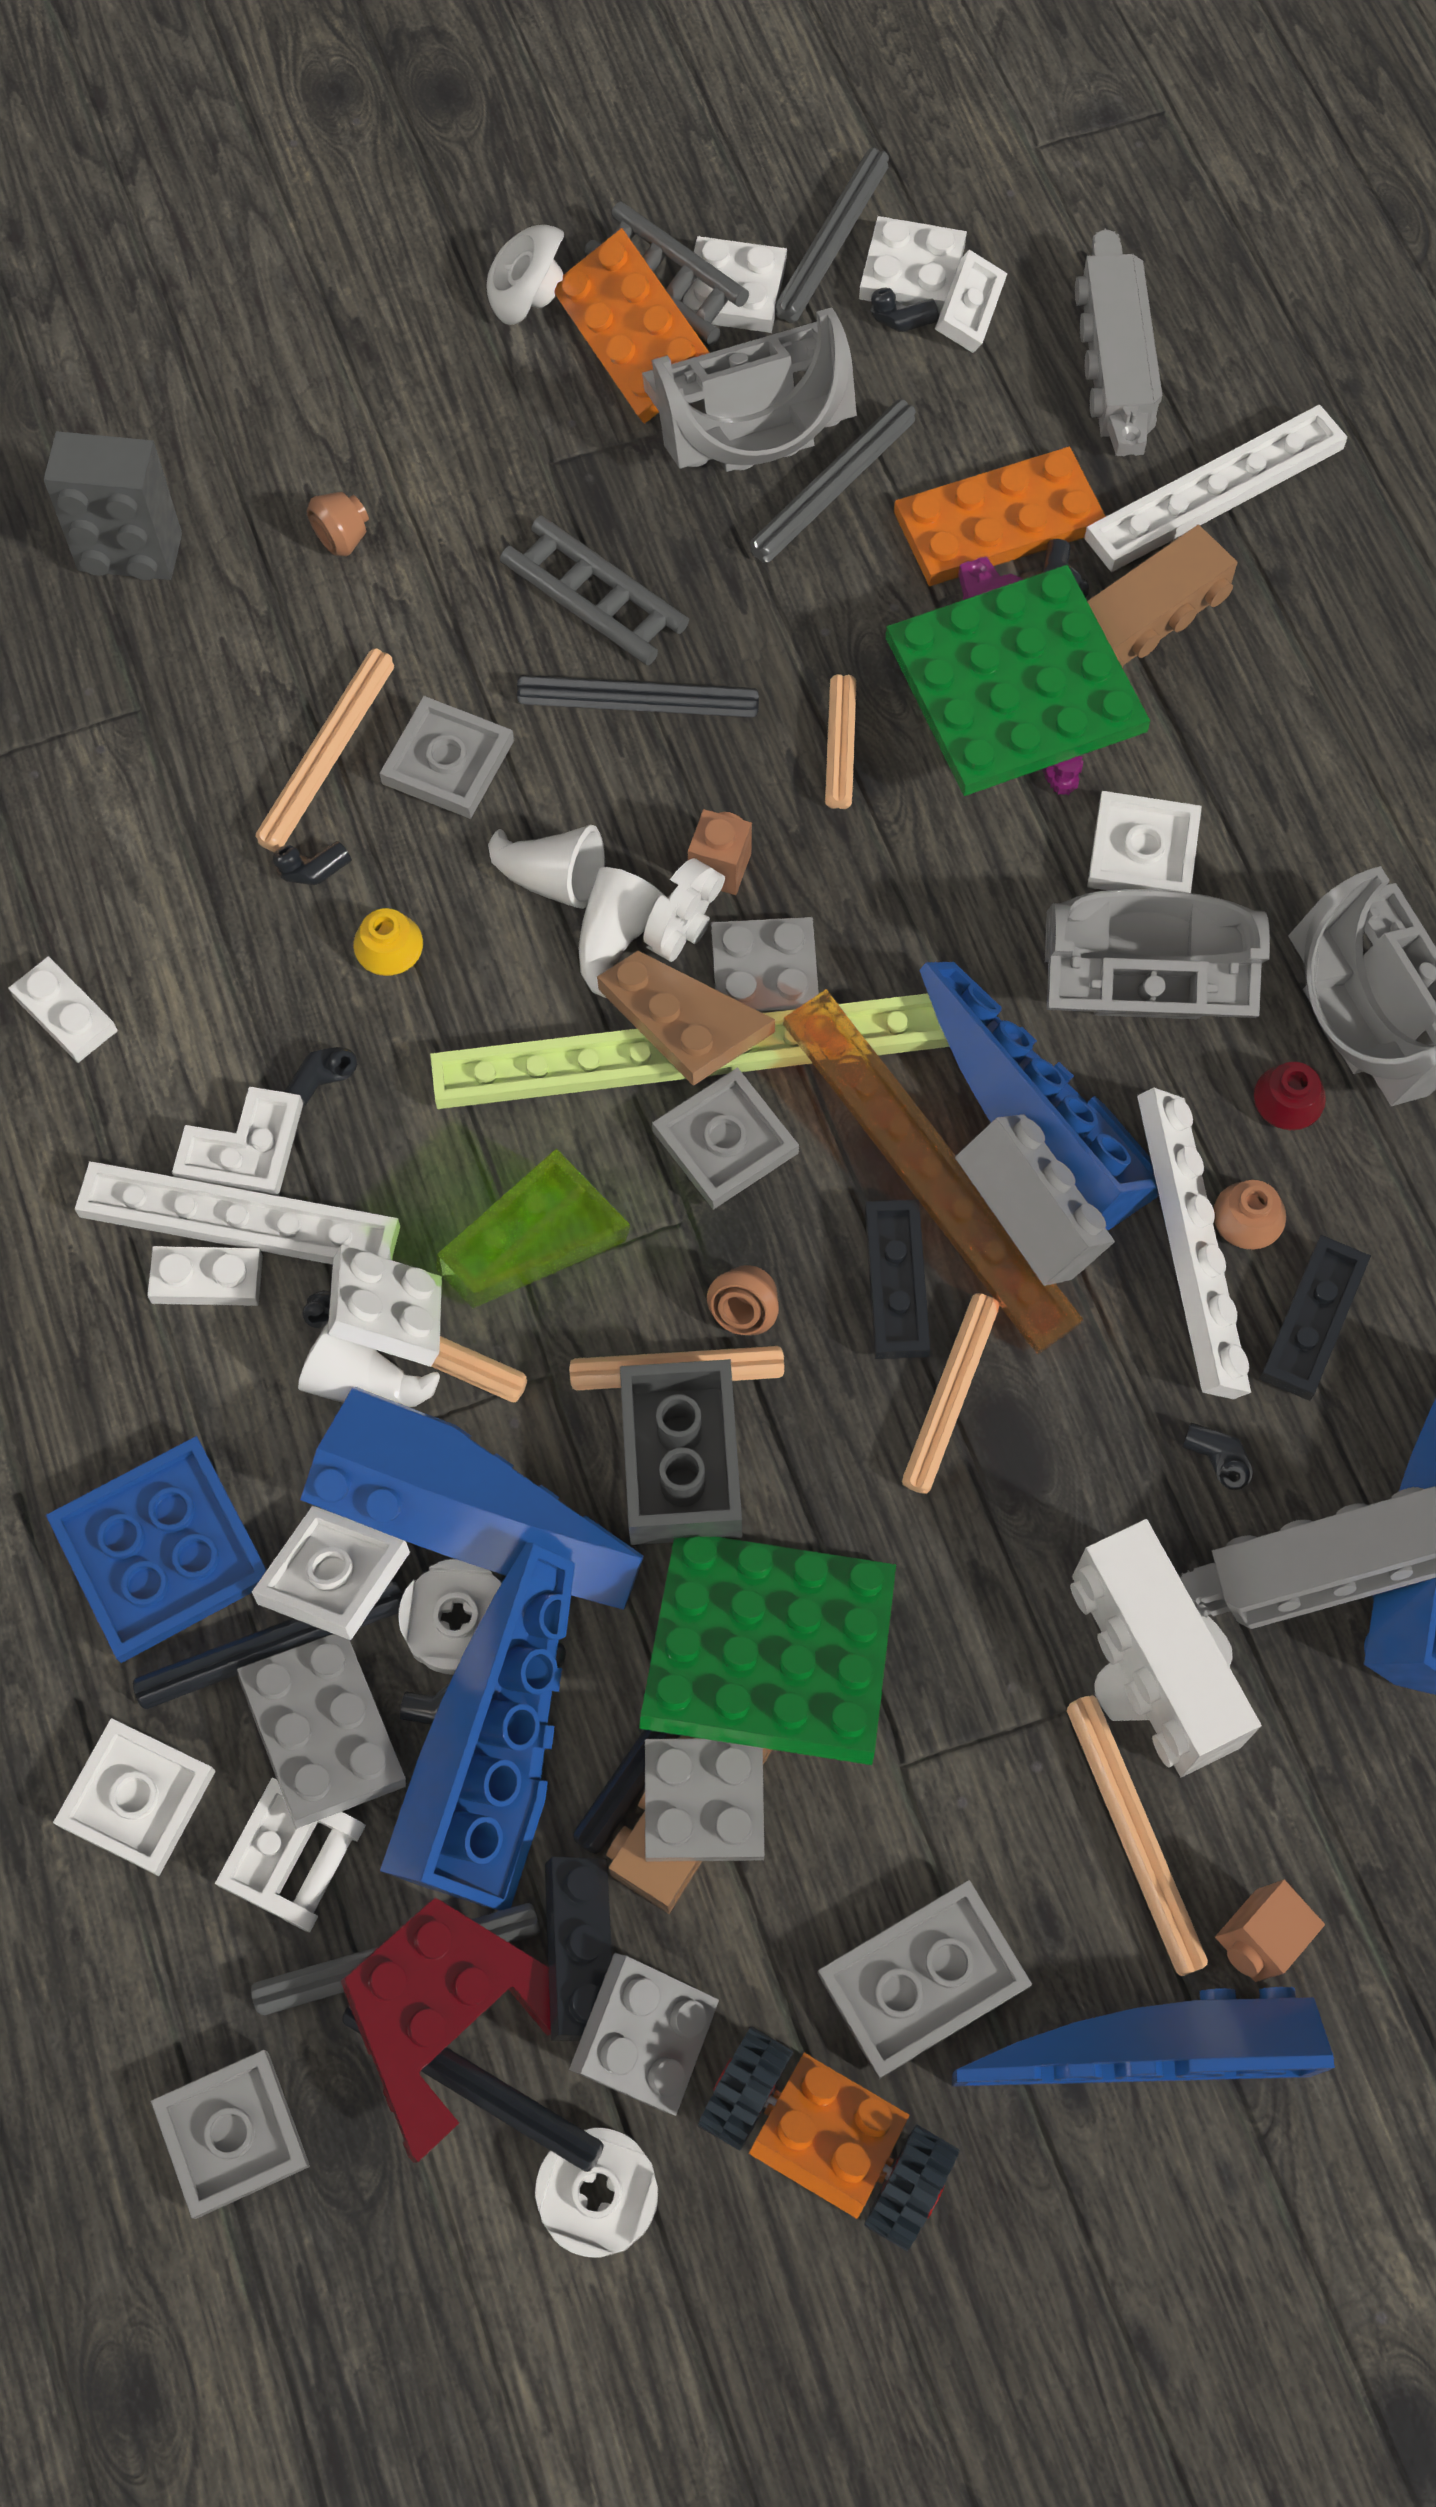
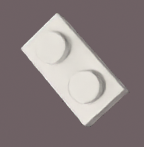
[935,250,1007,353]
[8,956,118,1063]
[148,1246,263,1306]

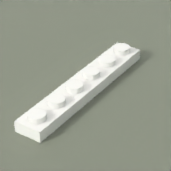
[1084,404,1347,572]
[1137,1088,1251,1399]
[75,1161,400,1265]

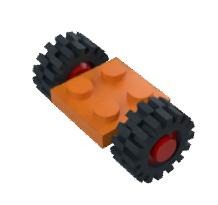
[697,2027,960,2251]

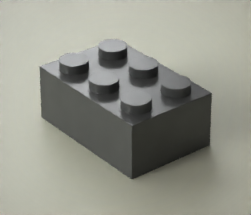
[44,431,182,580]
[620,1359,742,1545]

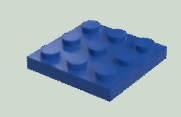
[46,1436,267,1663]

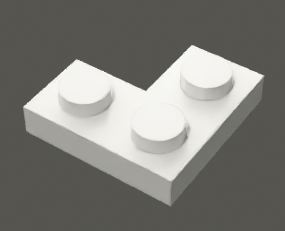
[172,1087,303,1196]

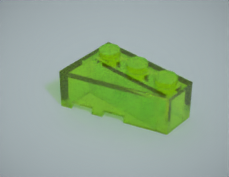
[436,1148,631,1308]

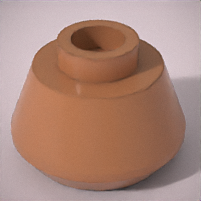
[307,492,369,556]
[1213,1180,1286,1250]
[707,1265,779,1336]

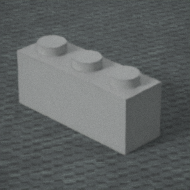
[955,1114,1115,1286]

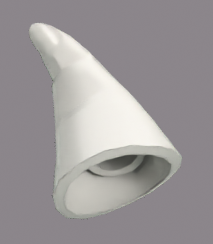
[488,825,605,909]
[578,867,666,998]
[298,1321,440,1407]

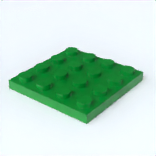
[886,565,1150,796]
[639,1536,896,1765]

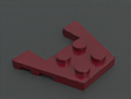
[341,1897,551,2163]

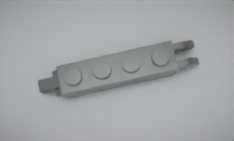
[1075,228,1163,456]
[1180,1486,1436,1629]

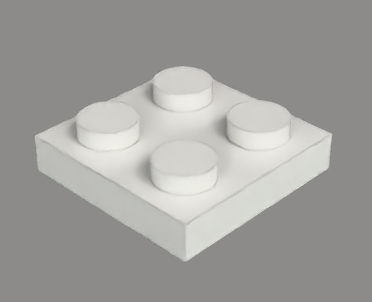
[859,216,967,313]
[682,236,787,333]
[1087,791,1202,893]
[328,1244,442,1367]
[252,1506,410,1640]
[53,1718,215,1876]

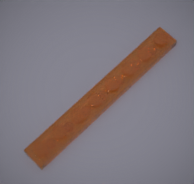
[783,989,1083,1355]

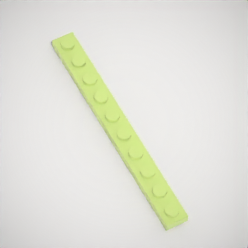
[430,993,950,1109]

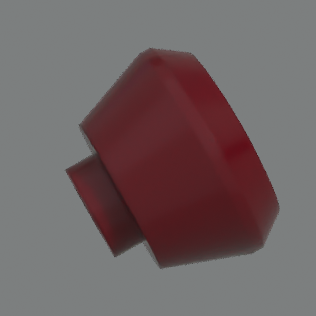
[1254,1062,1326,1130]

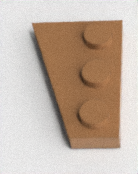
[597,951,775,1086]

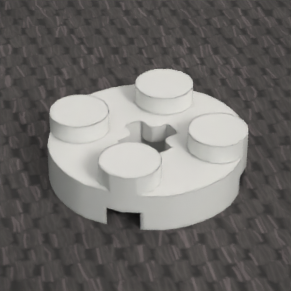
[643,858,725,962]
[399,1559,502,1675]
[535,2128,658,2258]

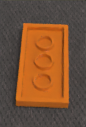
[554,228,710,424]
[894,446,1106,586]

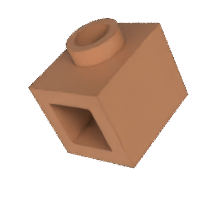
[688,809,752,895]
[1215,1879,1325,1982]

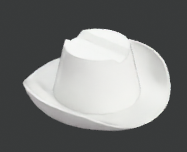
[487,225,564,325]

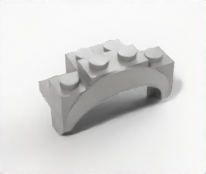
[642,307,857,472]
[1288,866,1436,1106]
[1045,889,1270,1019]

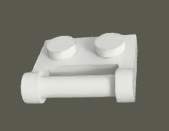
[215,1778,366,1933]

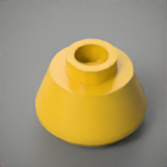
[353,908,423,976]

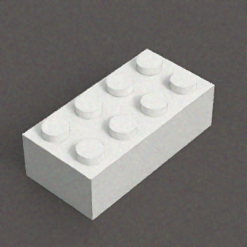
[1070,1519,1262,1778]

